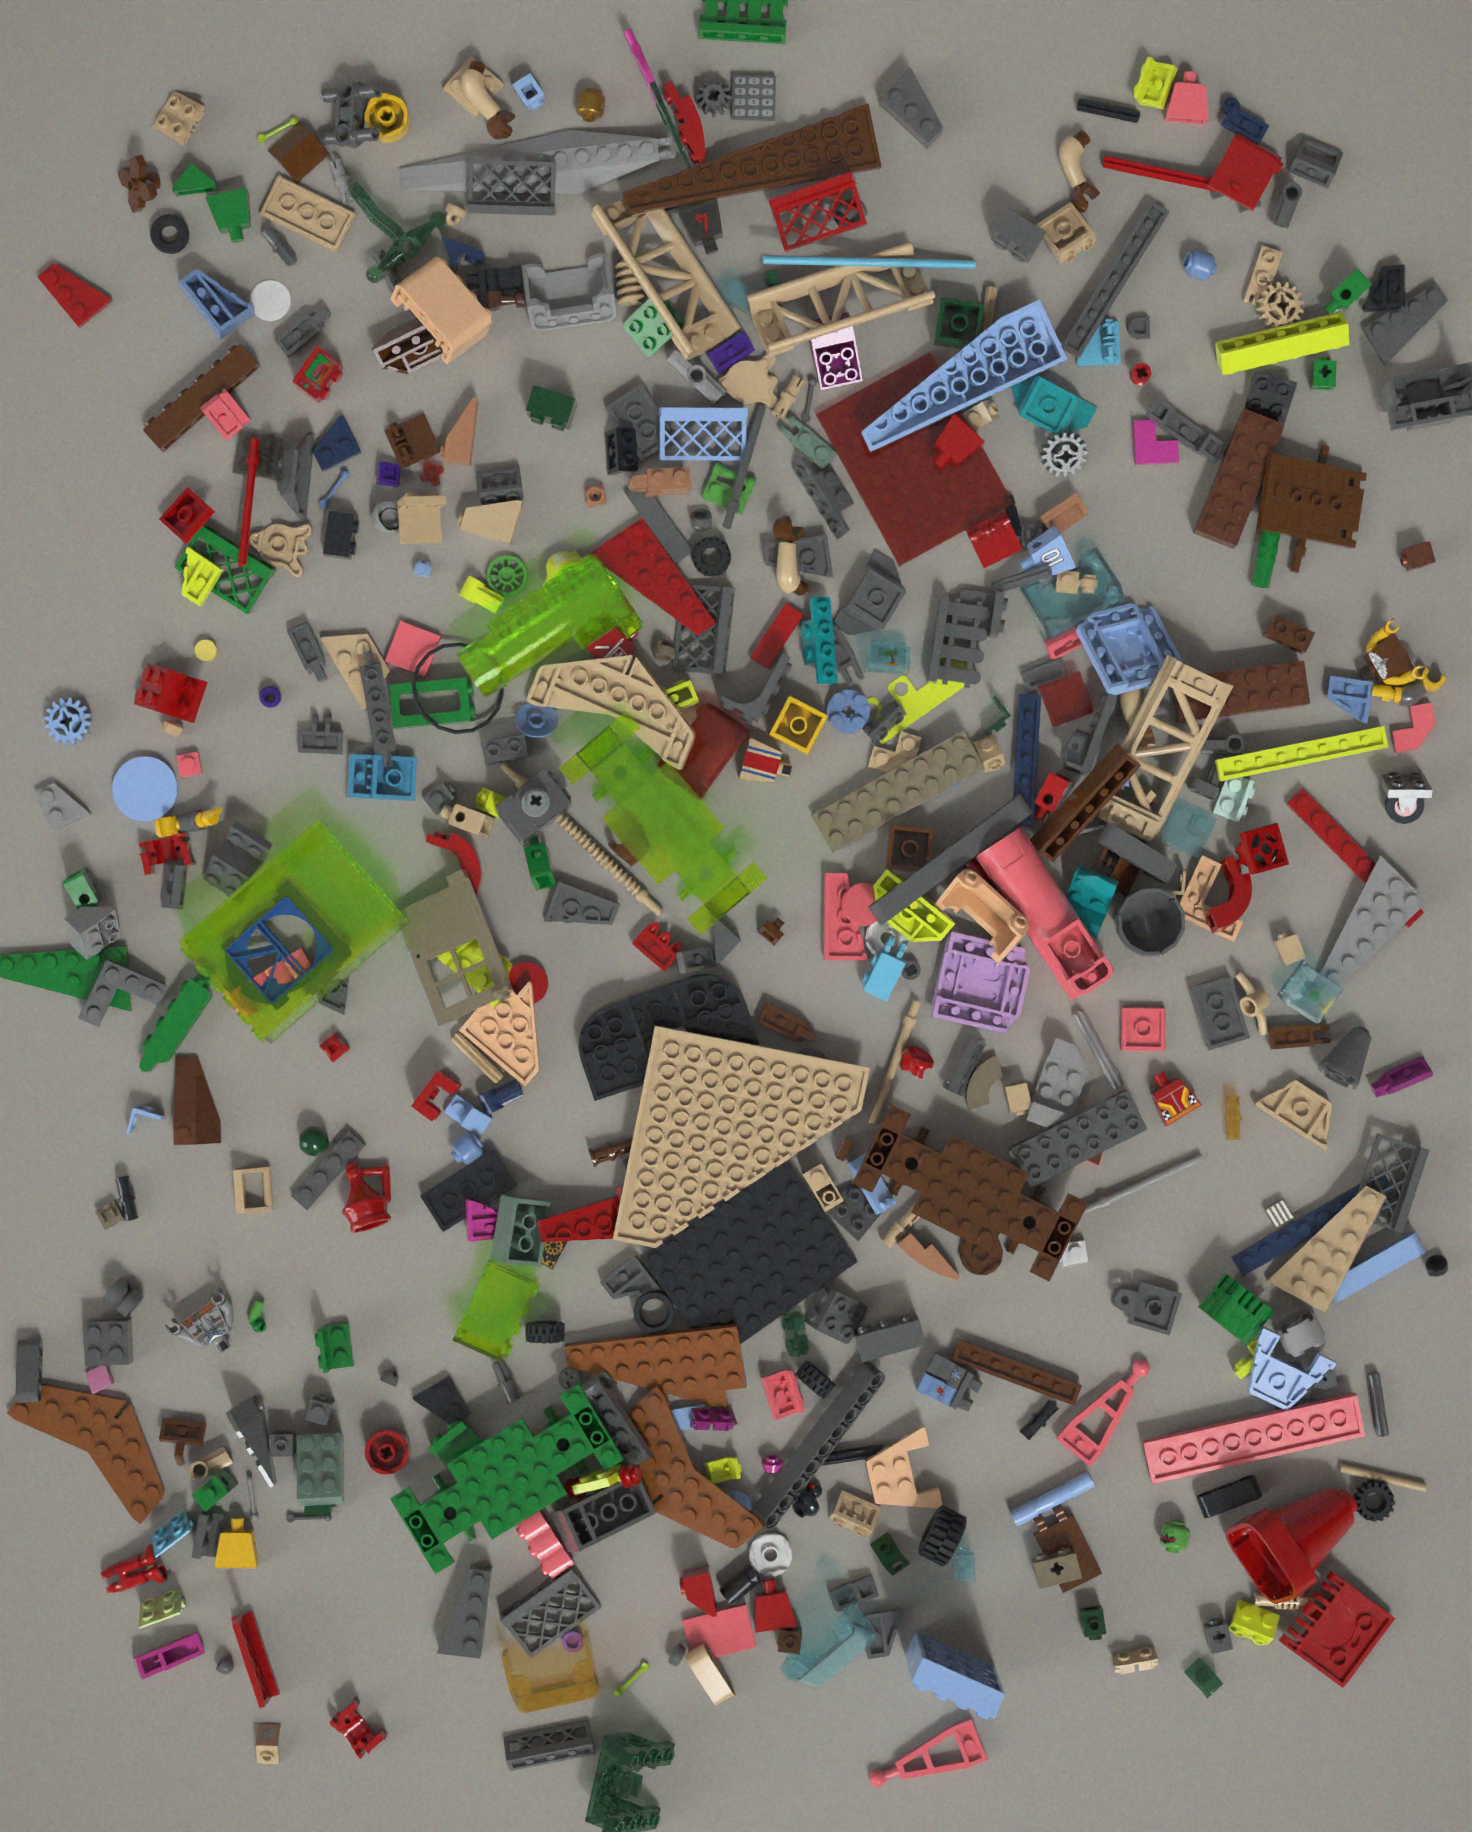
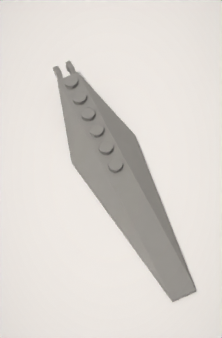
[400,130,676,195]

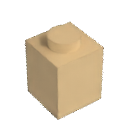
[1273,931,1306,966]
[1004,1082,1032,1116]

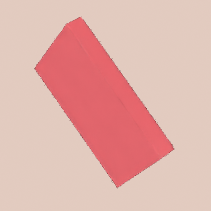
[682,1603,756,1658]

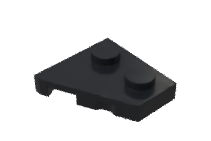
[1362,264,1406,312]
[412,1376,471,1424]

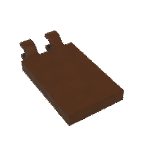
[1033,1505,1102,1593]

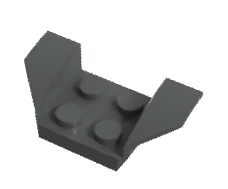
[833,550,906,636]

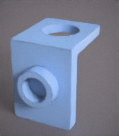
[126,1105,165,1134]

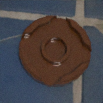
[960,1240,1003,1275]

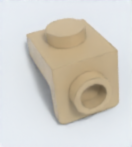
[962,399,1000,432]
[973,734,1005,773]

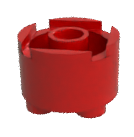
[364,1427,411,1475]

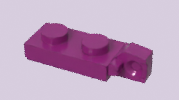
[1371,1056,1433,1098]

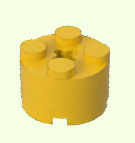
[364,93,410,143]

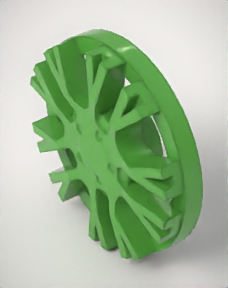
[487,555,527,596]

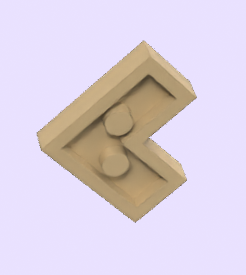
[868,731,922,772]

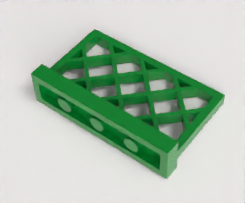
[175,524,277,614]

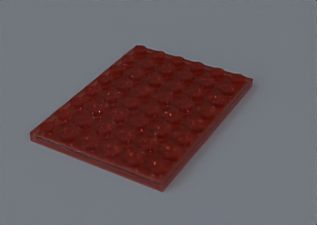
[816,352,1013,567]

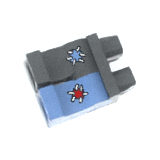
[916,1351,983,1411]

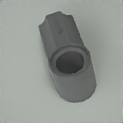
[1270,182,1302,228]
[1201,734,1245,755]

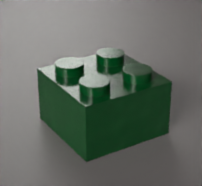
[933,297,984,349]
[526,385,577,431]

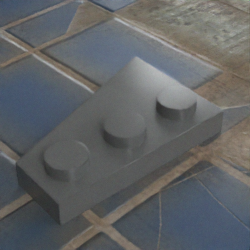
[763,535,833,578]

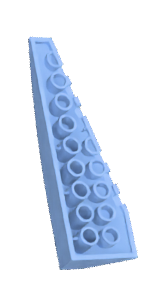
[861,299,1067,452]

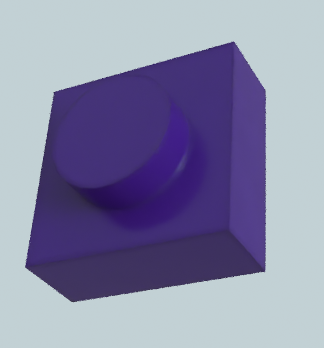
[376,461,401,488]

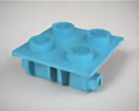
[1077,319,1121,367]
[151,1509,196,1558]

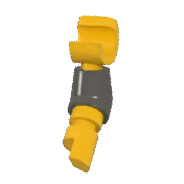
[1372,667,1446,706]
[154,807,223,838]

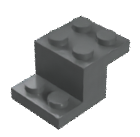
[203,821,273,902]

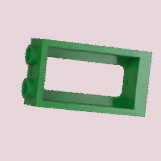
[389,677,476,729]

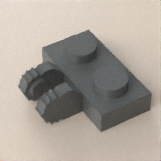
[298,714,343,755]

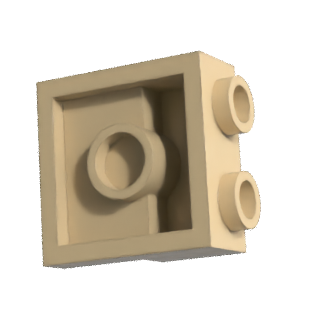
[1036,202,1096,264]

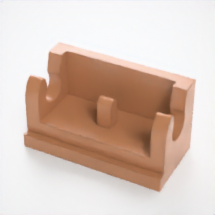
[1039,492,1088,533]

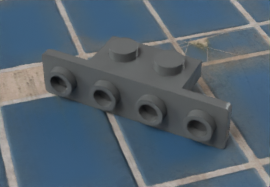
[792,457,854,539]

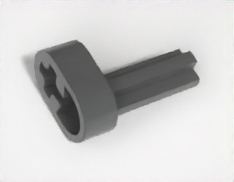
[1188,754,1226,800]

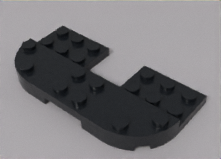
[579,974,760,1101]

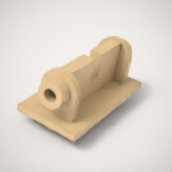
[1112,1646,1159,1675]

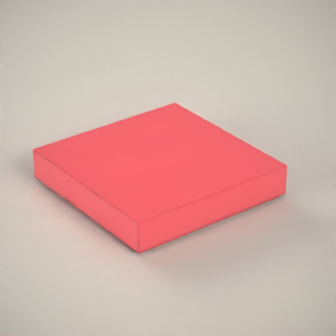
[385,621,441,677]
[1121,1007,1166,1051]

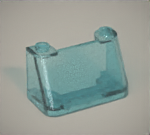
[1020,547,1125,641]
[779,1602,876,1688]

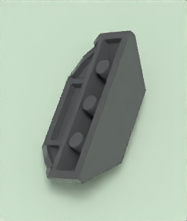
[277,432,315,521]

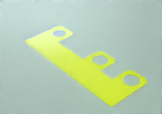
[866,642,975,745]

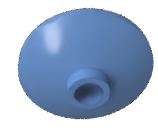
[515,703,559,738]

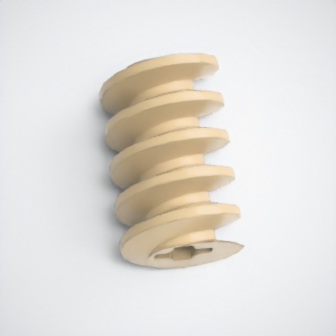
[615,260,644,307]

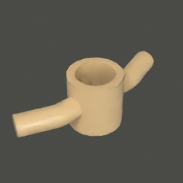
[1235,972,1270,1035]

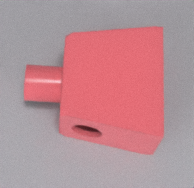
[1164,71,1208,125]

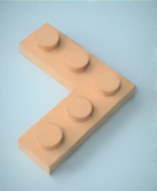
[1179,855,1243,942]

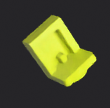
[474,788,506,818]
[704,1456,741,1484]

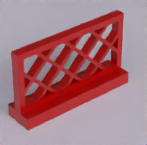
[769,172,867,252]
[231,1610,280,1709]

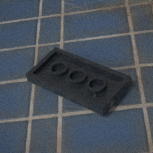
[420,1149,517,1232]

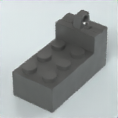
[550,1481,656,1552]

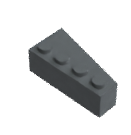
[437,1564,493,1659]

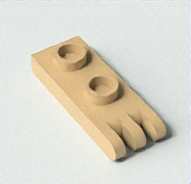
[1243,245,1283,307]

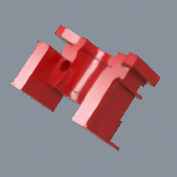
[138,832,196,876]
[329,1697,387,1759]

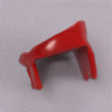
[901,1045,934,1079]

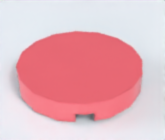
[841,882,877,926]

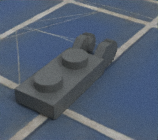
[833,625,865,687]

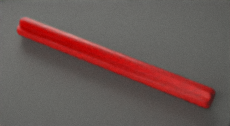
[1102,155,1217,192]

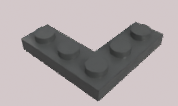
[78,958,167,1027]

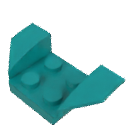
[1012,375,1097,435]
[1066,865,1119,939]

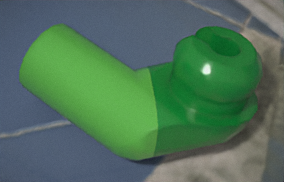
[248,1299,267,1333]

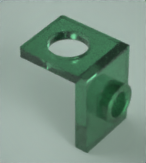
[984,696,1011,735]
[1184,1657,1223,1699]

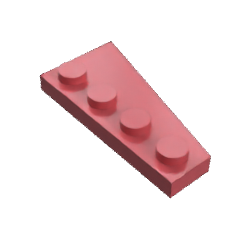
[823,873,867,960]

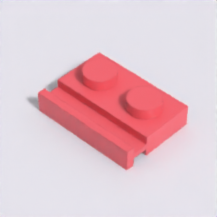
[200,388,251,440]

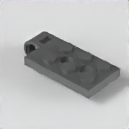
[583,1371,654,1467]

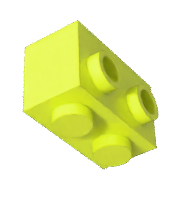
[663,679,699,711]

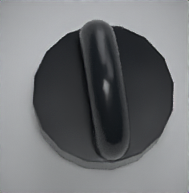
[1426,1255,1448,1277]

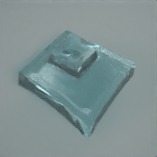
[1160,802,1217,859]

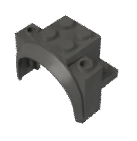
[1379,362,1472,431]

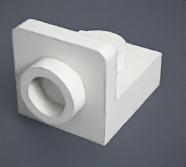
[1060,1240,1088,1267]

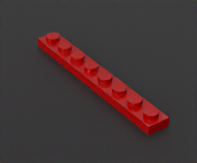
[1286,788,1424,928]

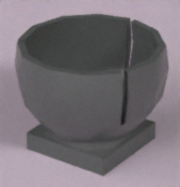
[1115,887,1185,957]

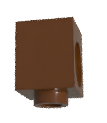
[778,1627,802,1655]

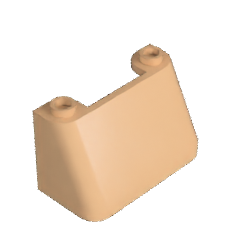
[934,869,1029,964]

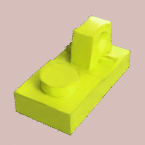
[1233,1337,1275,1379]

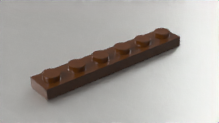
[951,1339,1082,1406]

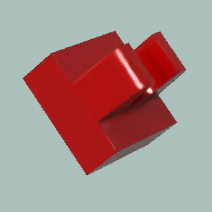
[319,1032,350,1063]

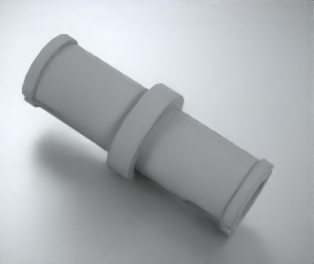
[329,158,356,204]

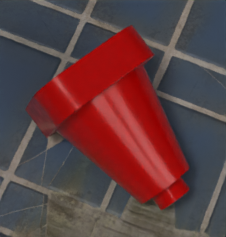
[1225,1488,1358,1604]

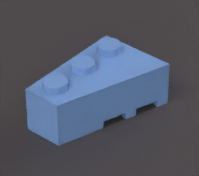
[179,269,255,340]

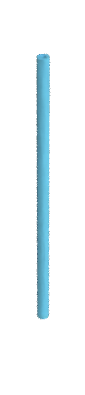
[762,255,976,269]

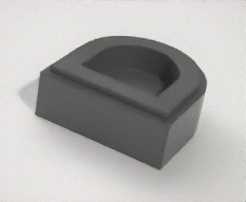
[1127,316,1150,340]

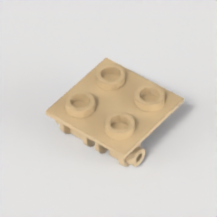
[151,91,206,146]

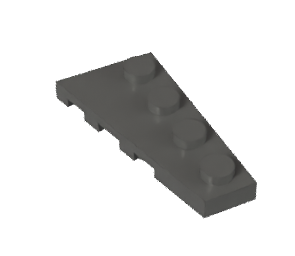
[1362,282,1448,366]

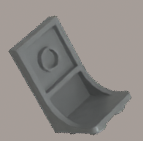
[719,654,792,724]

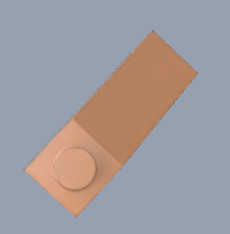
[440,398,479,466]

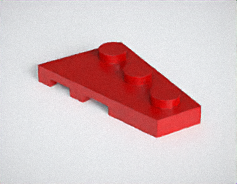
[37,263,113,328]

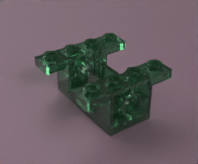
[585,1732,675,1832]

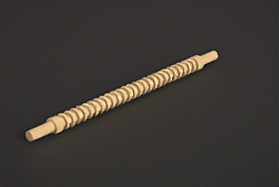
[500,762,663,916]

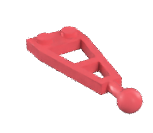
[1056,1359,1150,1467]
[869,1718,988,1787]

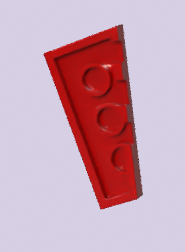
[536,1196,620,1242]

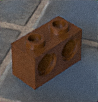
[1263,614,1315,655]

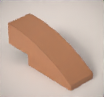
[897,1232,960,1280]

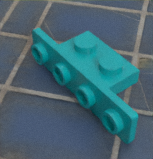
[800,597,838,684]

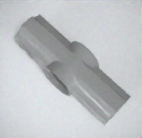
[667,348,727,406]

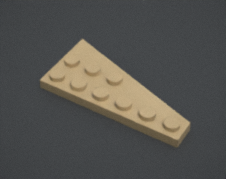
[1267,1186,1387,1313]

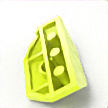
[873,869,955,942]

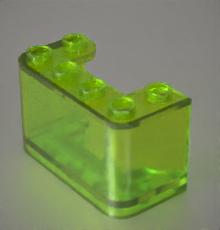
[452,1257,540,1362]

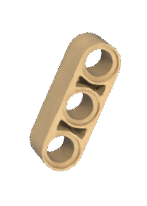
[685,1643,735,1706]

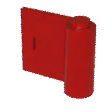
[1207,133,1284,211]

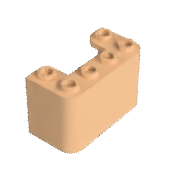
[390,257,492,365]

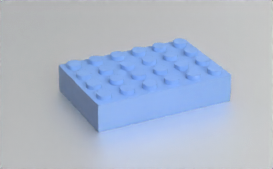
[905,1631,1005,1719]

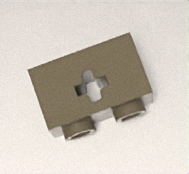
[1031,1547,1082,1589]

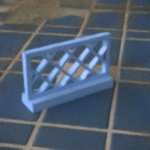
[658,407,748,460]

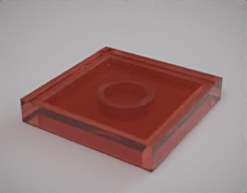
[1038,671,1094,727]

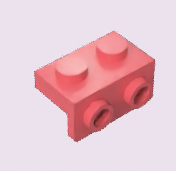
[761,1369,805,1420]

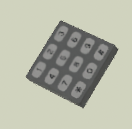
[732,75,776,121]

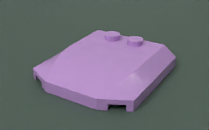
[931,931,1030,1033]

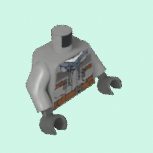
[165,1288,234,1353]

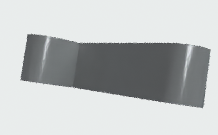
[1097,822,1178,884]

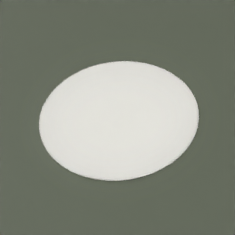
[250,280,291,321]

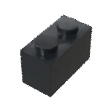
[323,511,360,560]

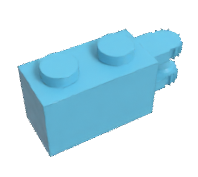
[861,935,907,1002]

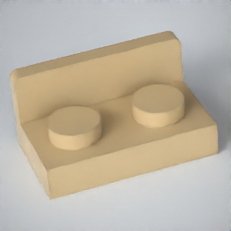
[829,1490,882,1537]

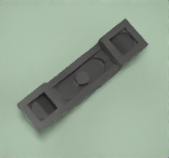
[1145,396,1228,464]

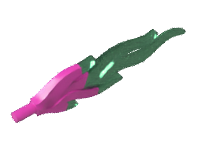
[624,29,691,169]

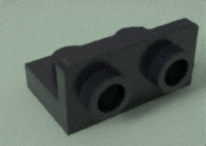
[605,427,638,475]

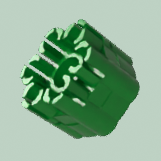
[1198,1273,1274,1346]

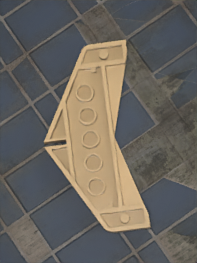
[526,655,695,770]

